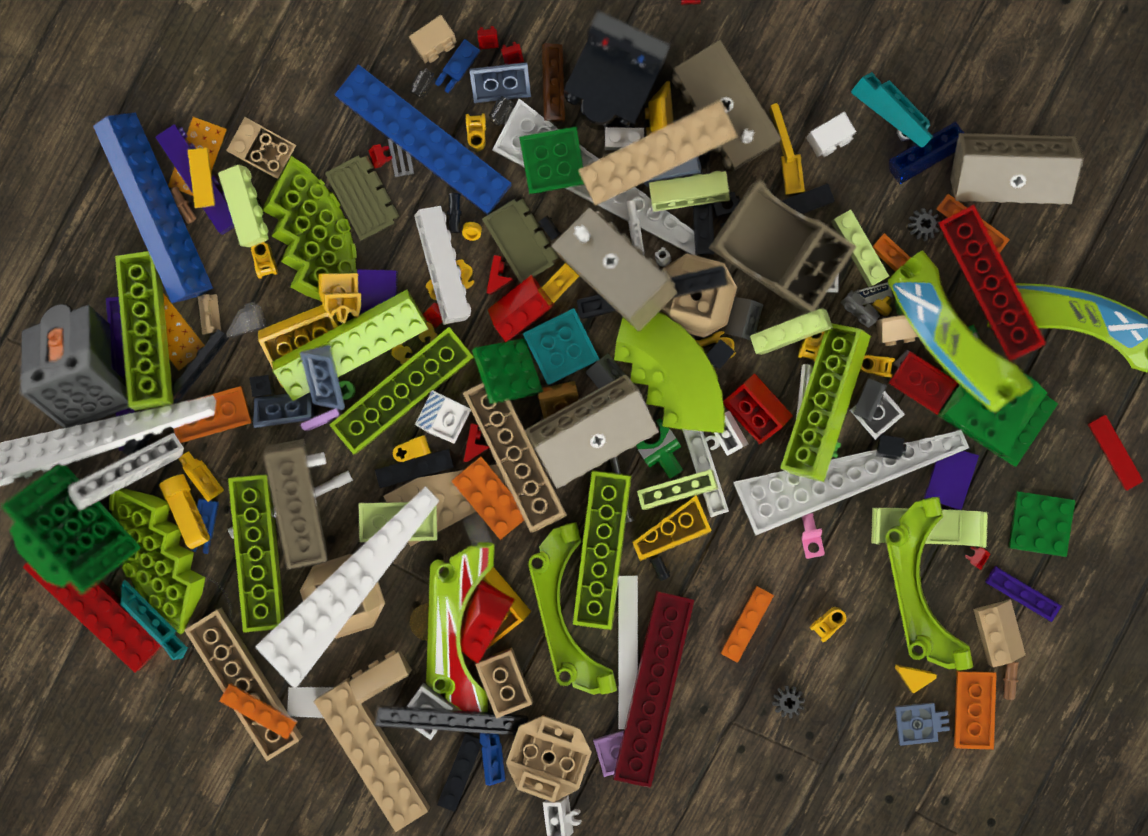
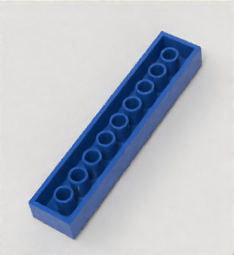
[335,64,512,215]
[93,112,213,303]

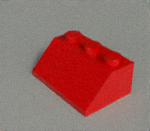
[487,275,555,342]
[723,373,793,444]

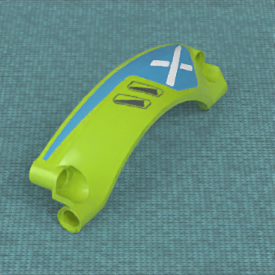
[888,251,1033,412]
[987,283,1148,373]

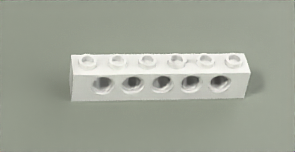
[69,433,184,510]

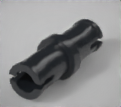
[447,193,462,233]

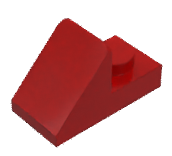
[486,255,513,295]
[464,423,489,462]

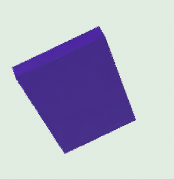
[924,451,979,510]

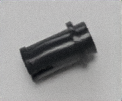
[538,215,561,241]
[650,556,670,581]

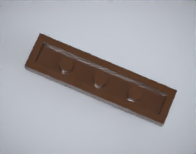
[542,43,565,122]

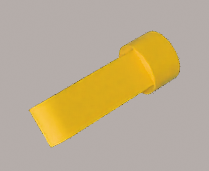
[159,474,210,549]

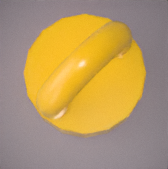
[462,222,482,241]
[873,296,892,316]

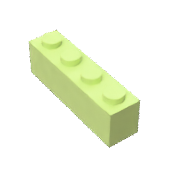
[218,165,269,247]
[649,171,730,212]
[831,210,889,287]
[750,308,833,355]
[637,470,719,510]

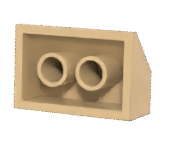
[876,315,918,346]
[973,599,1026,667]
[475,648,533,718]
[349,650,412,705]

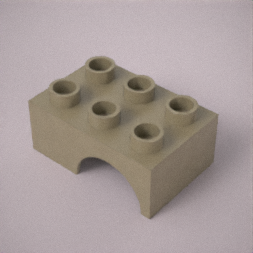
[709,180,857,312]

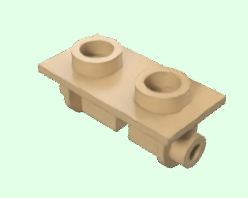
[198,294,221,334]

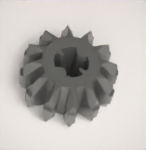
[907,208,940,241]
[772,685,805,719]

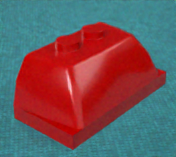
[460,580,515,663]

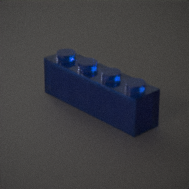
[889,121,964,185]

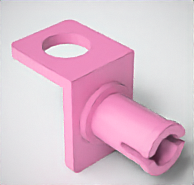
[801,513,825,559]

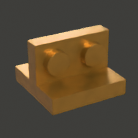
[538,381,579,419]

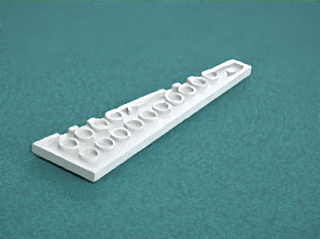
[492,99,697,256]
[0,396,216,487]
[733,430,969,536]
[255,487,439,689]

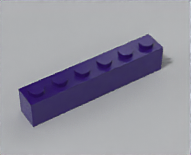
[155,124,234,235]

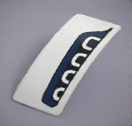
[856,282,893,305]

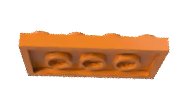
[173,386,253,443]
[451,456,524,540]
[954,671,996,750]

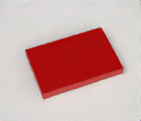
[888,351,959,415]

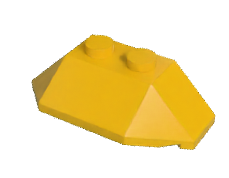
[645,81,673,136]

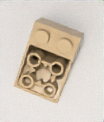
[226,117,296,179]

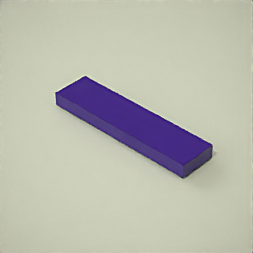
[985,566,1061,622]

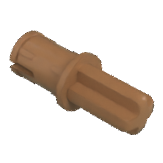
[171,187,196,224]
[1003,662,1019,700]

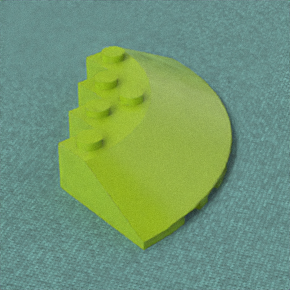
[262,156,357,301]
[614,312,725,433]
[109,488,206,634]

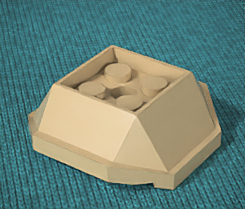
[659,253,737,338]
[300,554,385,639]
[506,715,592,802]

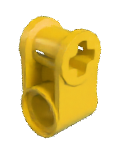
[466,113,486,152]
[251,242,278,279]
[798,332,825,362]
[860,355,895,378]
[393,435,431,462]
[810,607,846,642]

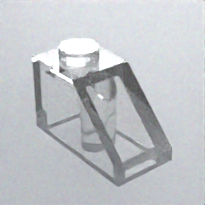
[226,302,267,338]
[463,513,495,548]

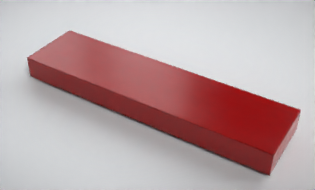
[1087,415,1143,491]

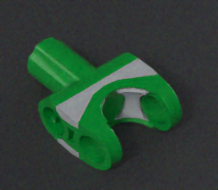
[636,418,684,479]

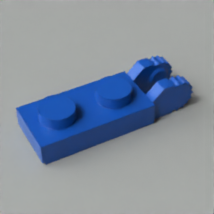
[435,39,480,93]
[191,498,219,554]
[480,733,505,786]

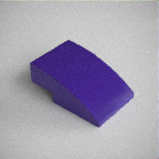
[357,269,398,315]

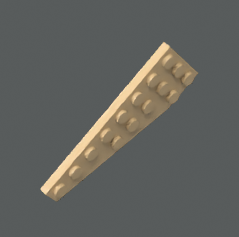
[383,464,510,547]

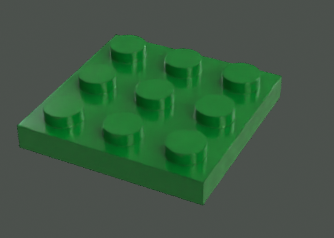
[519,127,585,195]
[472,338,543,404]
[1008,491,1075,557]

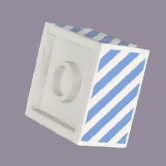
[415,390,471,444]

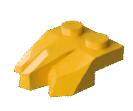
[319,273,361,324]

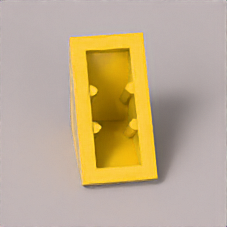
[895,665,937,694]

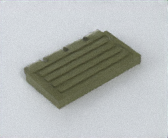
[325,155,400,241]
[482,199,559,283]

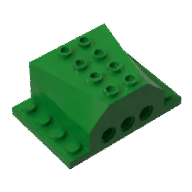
[923,367,1058,467]
[1,464,141,594]

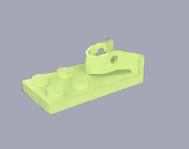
[359,502,437,542]

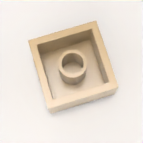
[409,15,456,63]

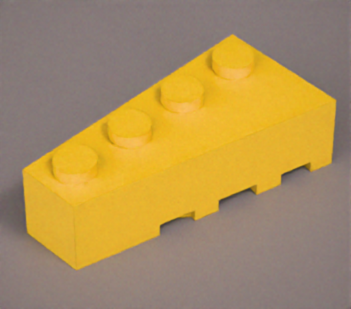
[632,495,711,561]

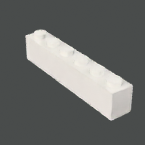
[414,206,471,325]

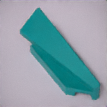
[851,72,933,148]
[120,580,188,660]

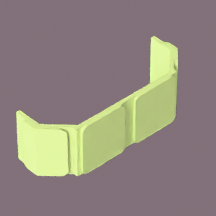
[871,508,987,548]

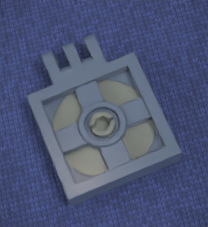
[895,702,950,746]

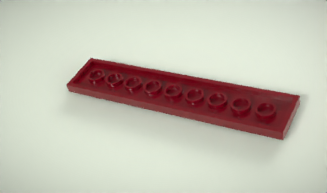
[613,591,694,788]

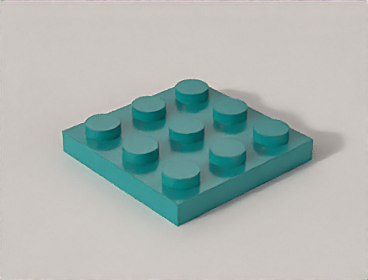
[523,308,600,385]

